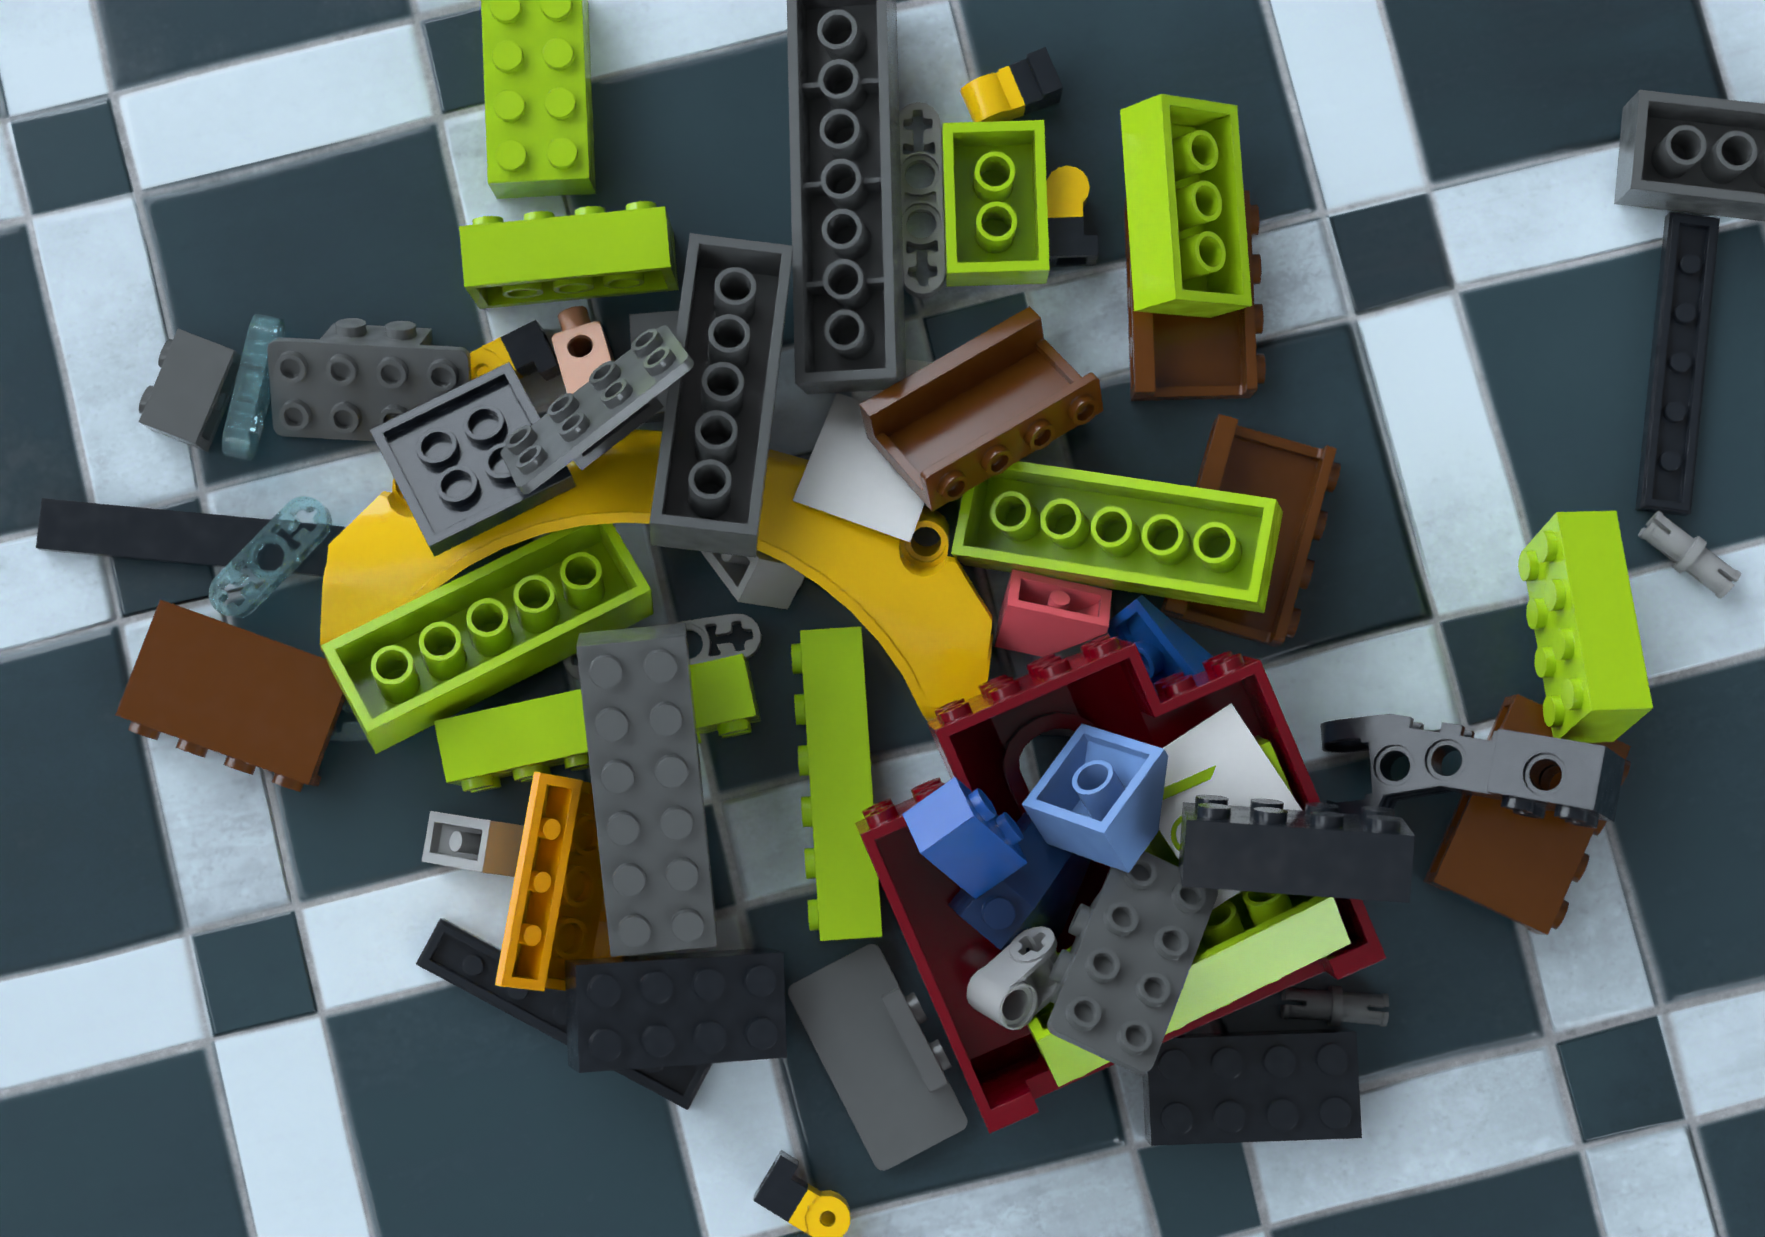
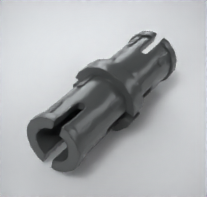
[1280,985,1389,1027]

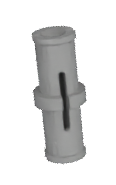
[1638,511,1741,598]

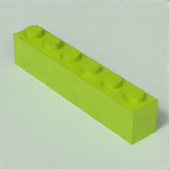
[791,626,883,941]

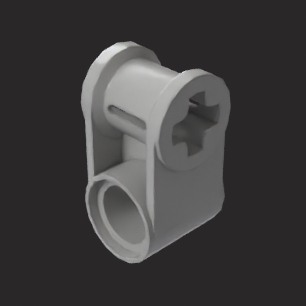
[967,926,1059,1030]

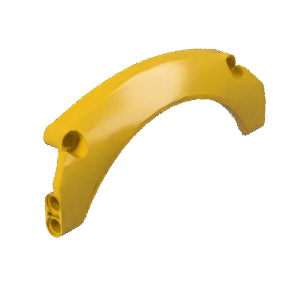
[320,429,993,722]

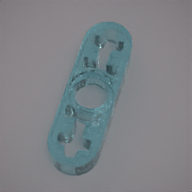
[222,314,285,461]
[209,496,332,618]

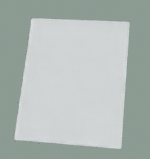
[793,393,924,542]
[1159,703,1302,909]

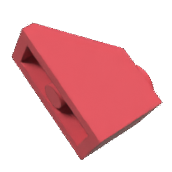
[995,569,1112,657]

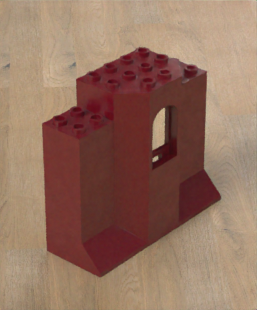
[855,635,1386,1134]

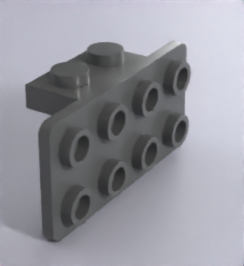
[267,318,472,441]
[501,325,694,494]
[1047,851,1218,1075]
[788,944,968,1171]

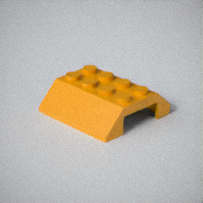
[495,772,625,991]

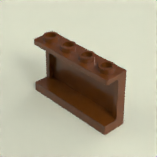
[1124,190,1266,401]
[859,306,1104,512]
[1160,414,1341,648]
[115,599,346,792]
[1423,694,1631,935]

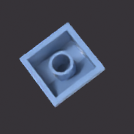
[1022,723,1168,873]

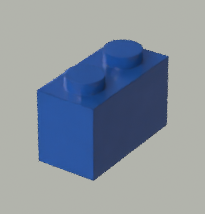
[902,777,1028,899]

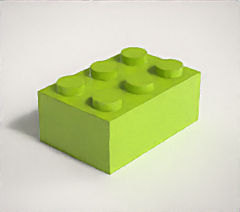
[941,120,1050,287]

